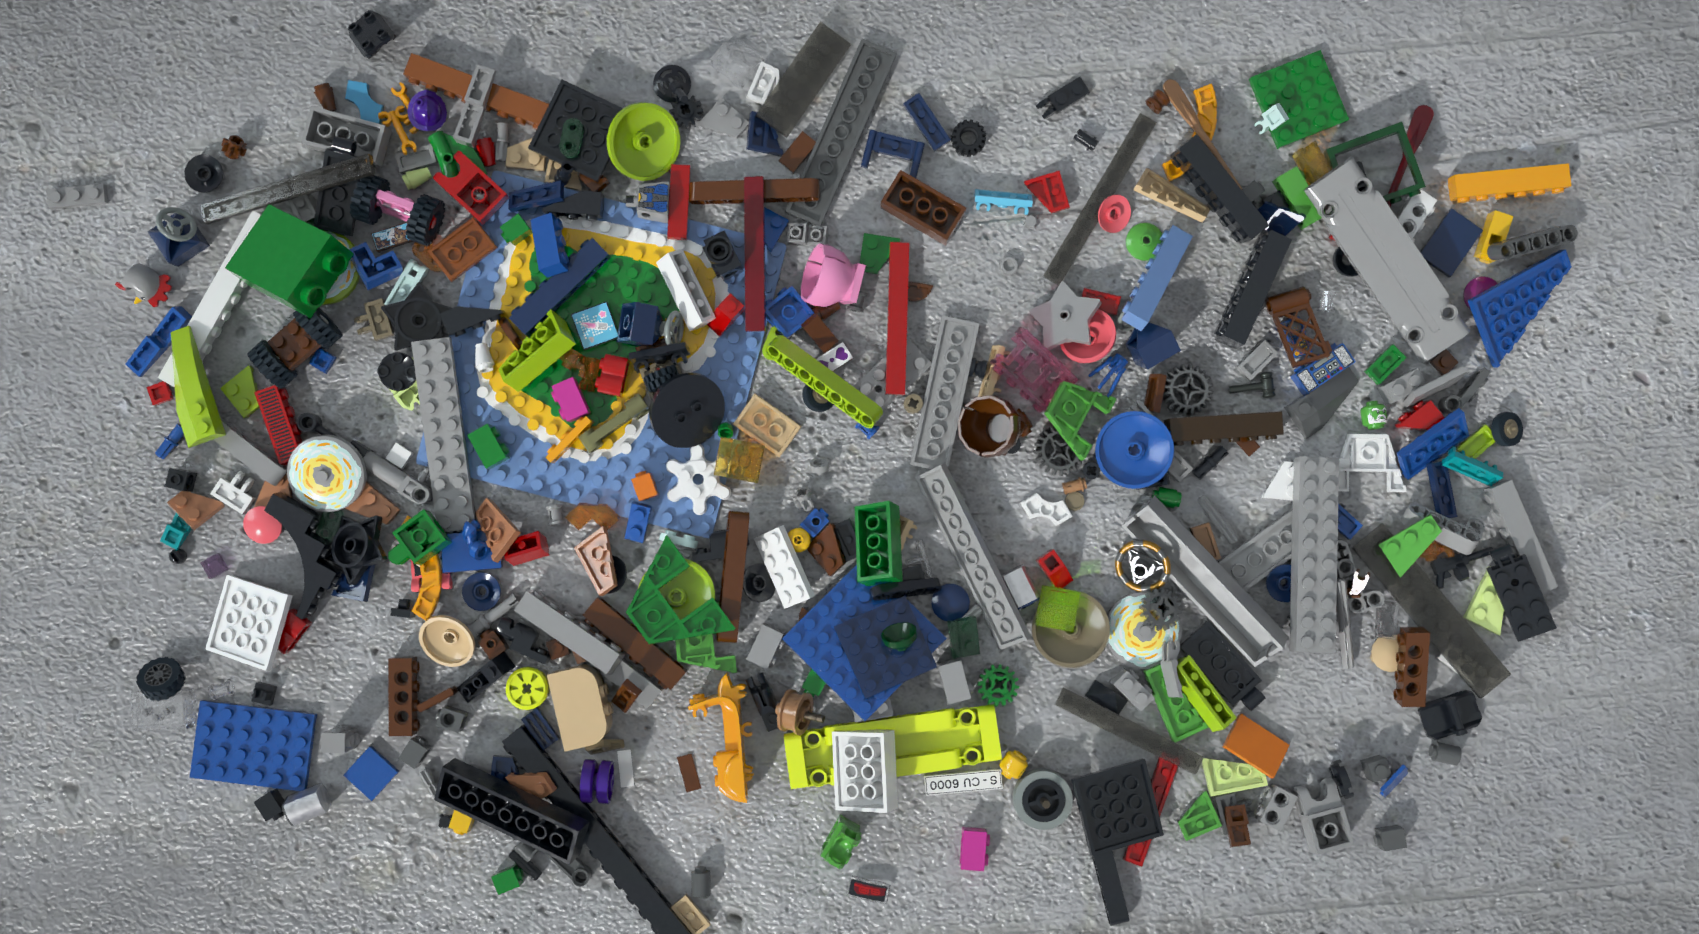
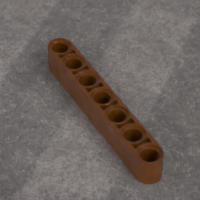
[689,178,820,205]
[716,511,749,643]

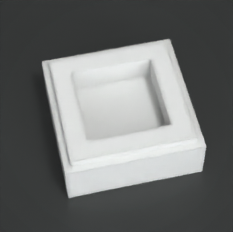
[385,443,414,469]

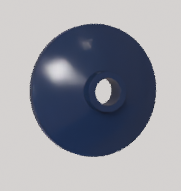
[1266,564,1291,602]
[462,572,501,611]

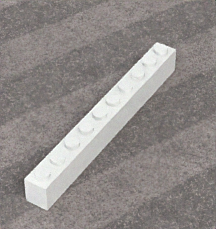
[158,210,261,387]

